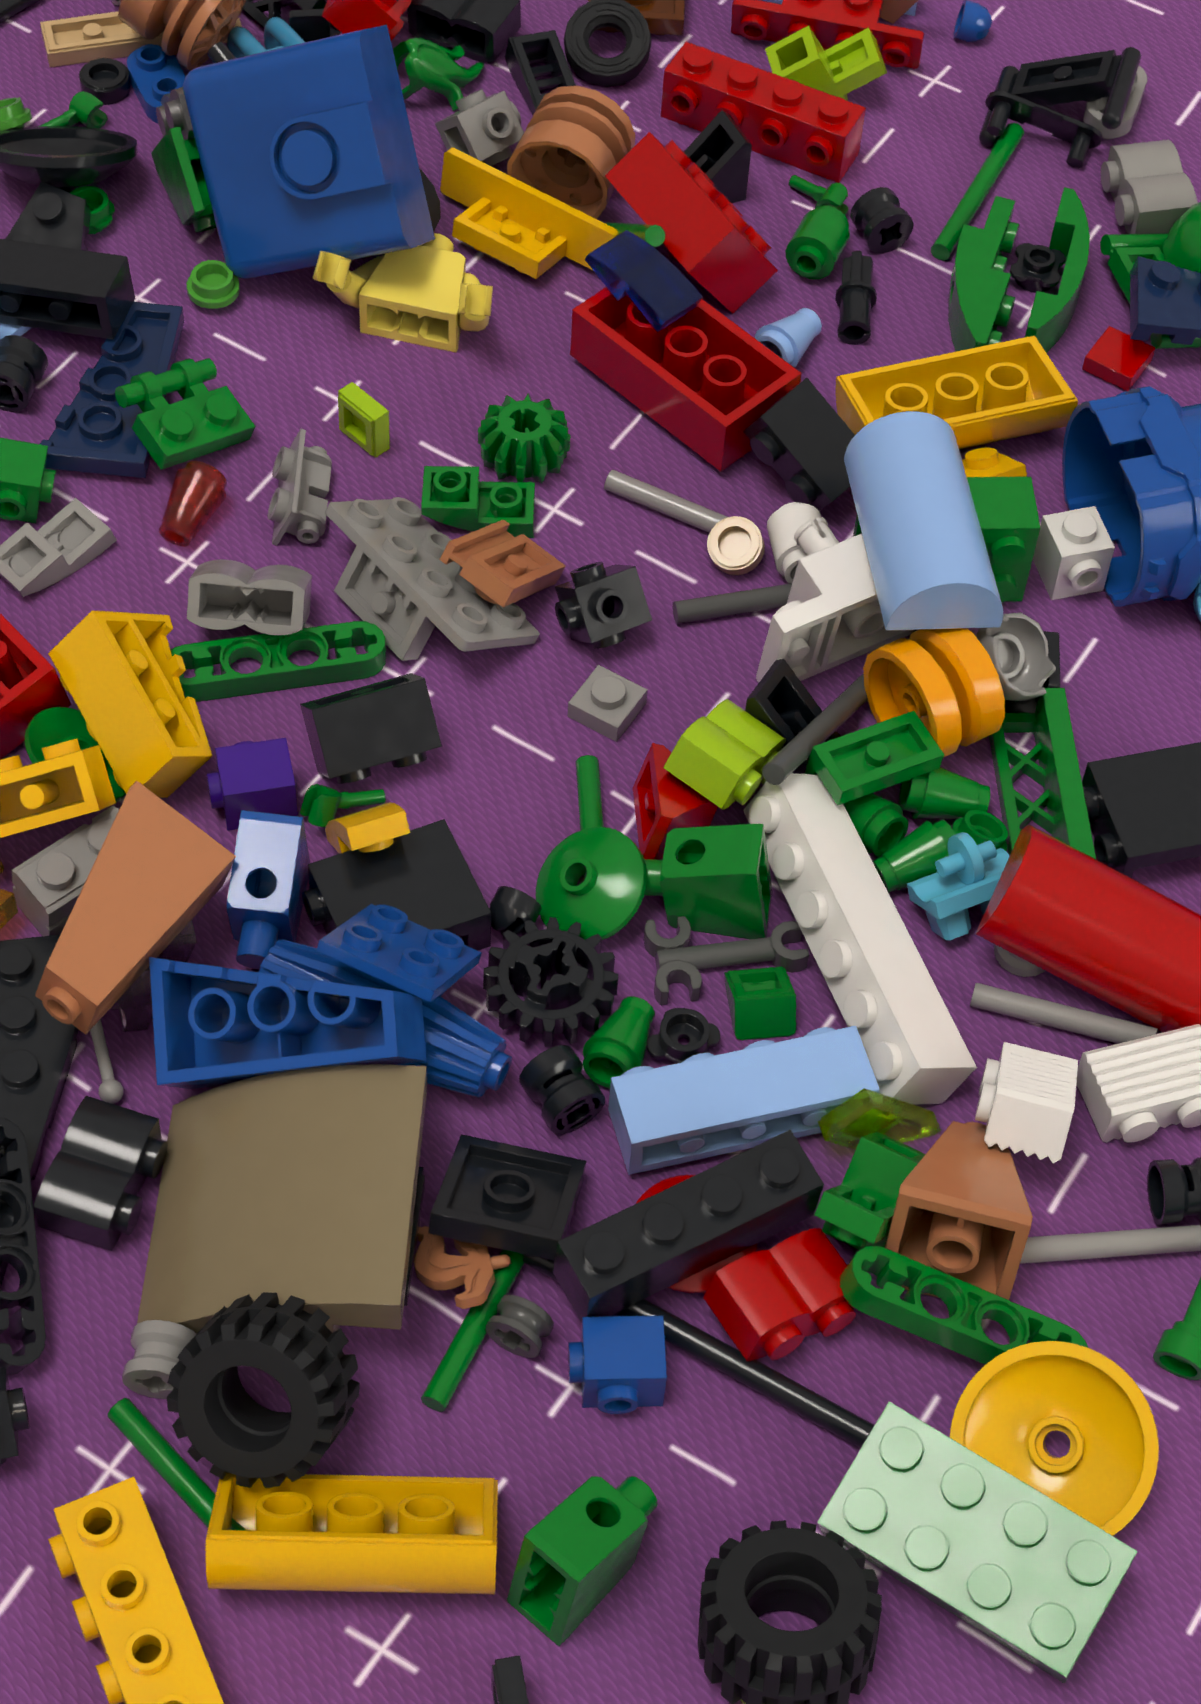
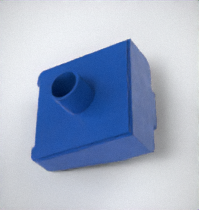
[183,25,435,279]

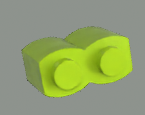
[663,699,786,810]

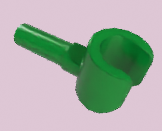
[38,91,108,129]
[789,175,849,215]
[300,784,386,827]

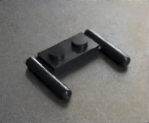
[979,47,1141,147]

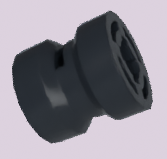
[0,335,48,412]
[519,1045,605,1135]
[1147,1157,1201,1225]

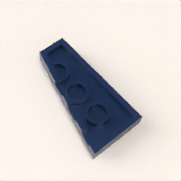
[1130,256,1201,345]
[40,302,184,478]

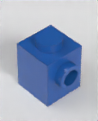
[568,1316,667,1414]

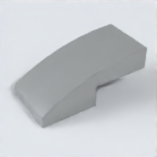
[0,498,117,597]

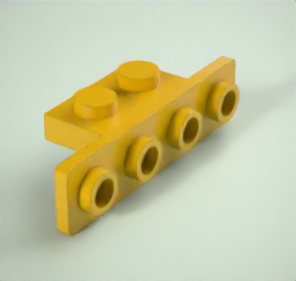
[440,147,619,279]

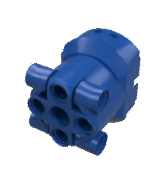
[1062,386,1201,607]

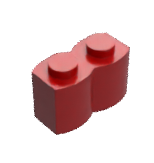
[703,1228,856,1361]

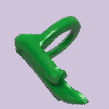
[393,38,485,111]

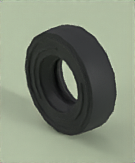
[564,0,651,88]

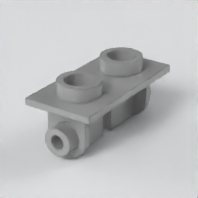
[268,428,332,546]

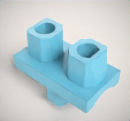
[907,832,1009,940]

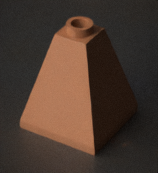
[885,1121,1033,1300]

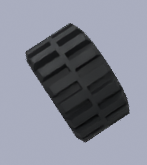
[167,1292,360,1488]
[697,1520,882,1704]

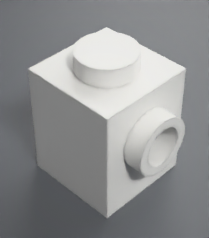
[1033,506,1115,600]

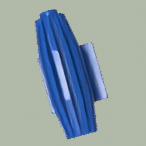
[259,904,512,1098]

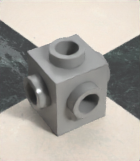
[435,89,524,166]

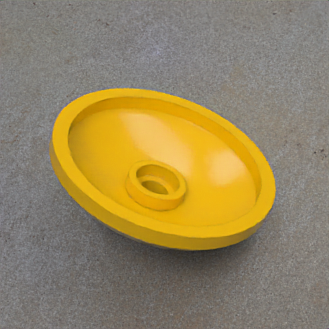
[950,1341,1159,1536]

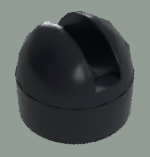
[489,886,542,937]

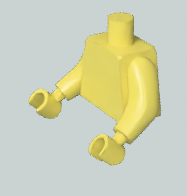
[313,233,493,353]

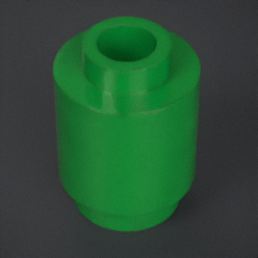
[785,206,850,280]

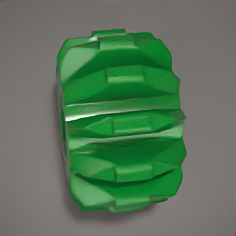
[478,392,571,484]

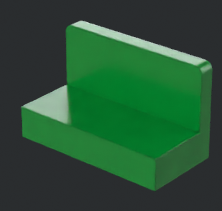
[805,711,944,805]

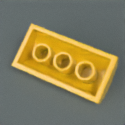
[836,336,1078,449]
[205,1473,498,1594]

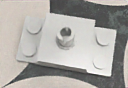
[756,517,913,682]

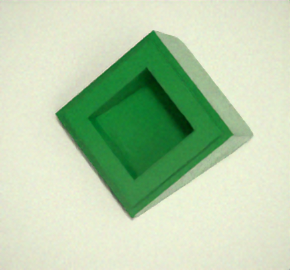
[724,966,796,1040]

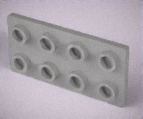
[325,497,540,661]

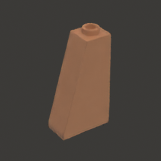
[35,781,236,1035]

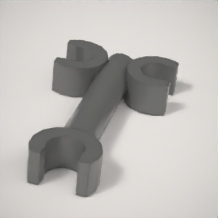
[643,916,809,1005]

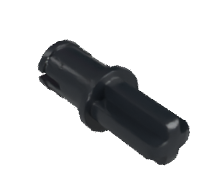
[835,251,877,345]

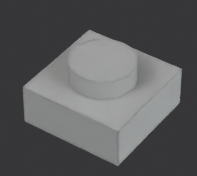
[567,665,648,742]

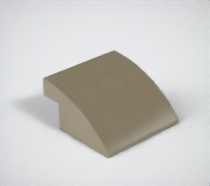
[137,1064,427,1334]

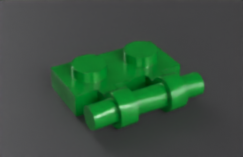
[115,358,256,470]

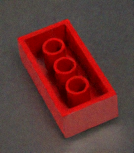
[570,259,802,472]

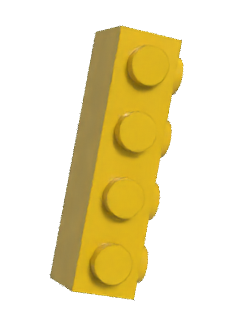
[0,738,116,838]
[48,1477,224,1704]

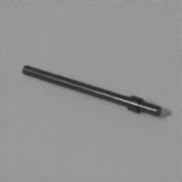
[523,1256,874,1448]

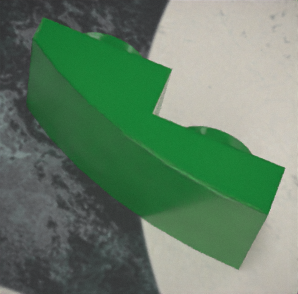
[421,466,535,538]

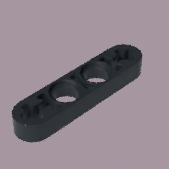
[0,1117,46,1376]

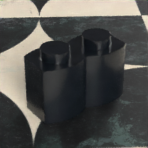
[407,0,521,62]
[33,1096,168,1250]

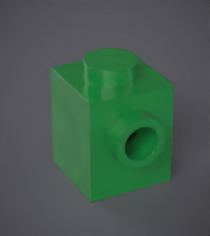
[0,438,56,524]

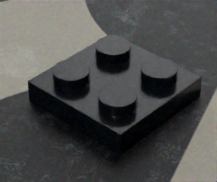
[428,1134,586,1261]

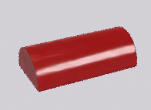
[975,825,1201,1032]

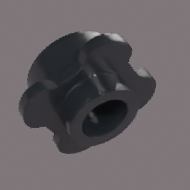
[1010,243,1066,293]
[647,1008,720,1064]

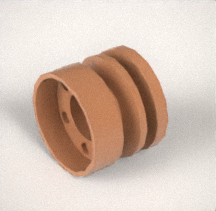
[118,0,246,70]
[507,85,635,219]

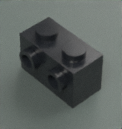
[743,378,855,511]
[300,673,442,784]

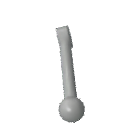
[90,1019,124,1104]

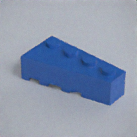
[149,957,427,1089]

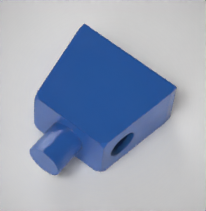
[226,810,310,969]

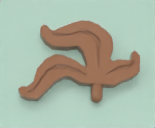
[414,1226,511,1309]

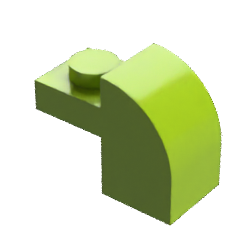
[765,25,887,101]

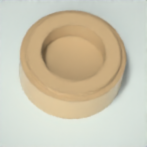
[707,516,765,575]

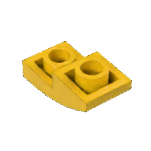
[325,802,410,854]

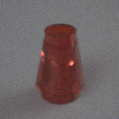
[159,461,227,547]

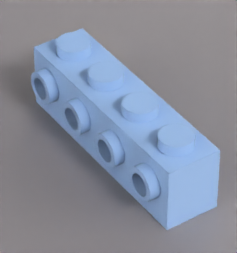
[608,1025,880,1175]

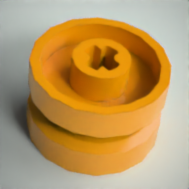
[863,628,1005,758]

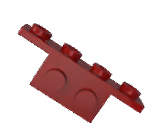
[731,0,924,69]

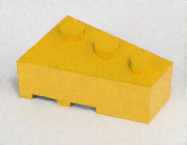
[48,610,212,798]

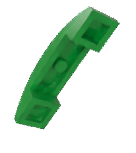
[1025,187,1090,353]

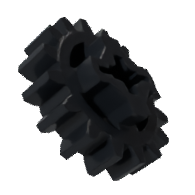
[483,917,619,1047]

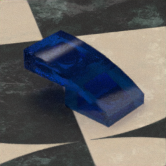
[585,230,703,332]

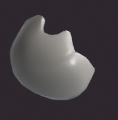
[976,613,1056,701]

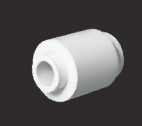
[767,502,821,584]

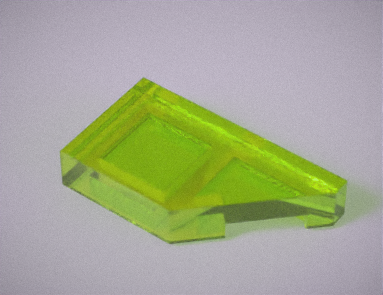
[818,1088,941,1150]

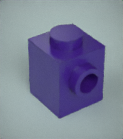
[206,738,298,831]

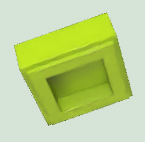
[338,382,390,458]

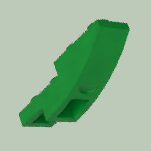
[948,196,1020,351]

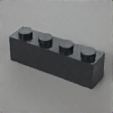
[0,239,135,339]
[553,1130,824,1323]

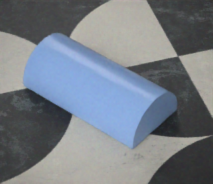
[844,411,1003,631]

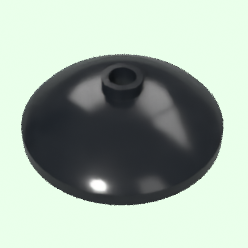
[0,126,137,193]

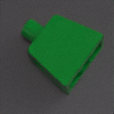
[644,824,773,939]
[507,1476,658,1647]

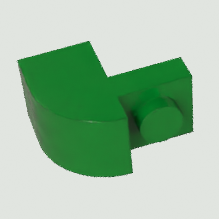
[814,1132,925,1250]

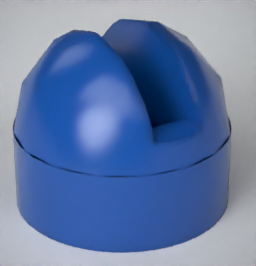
[953,0,992,42]

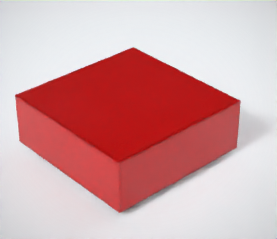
[1082,326,1155,391]

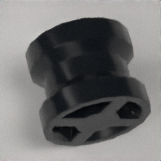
[850,187,914,253]

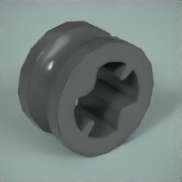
[486,1295,554,1358]

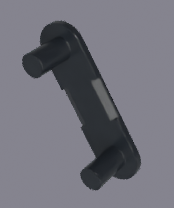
[985,91,1102,168]

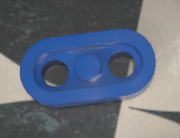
[127,44,186,123]

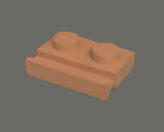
[439,520,566,608]

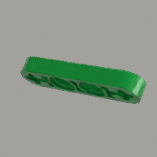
[171,621,386,702]
[840,1245,1088,1365]

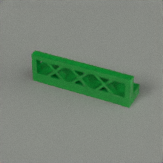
[989,688,1096,859]

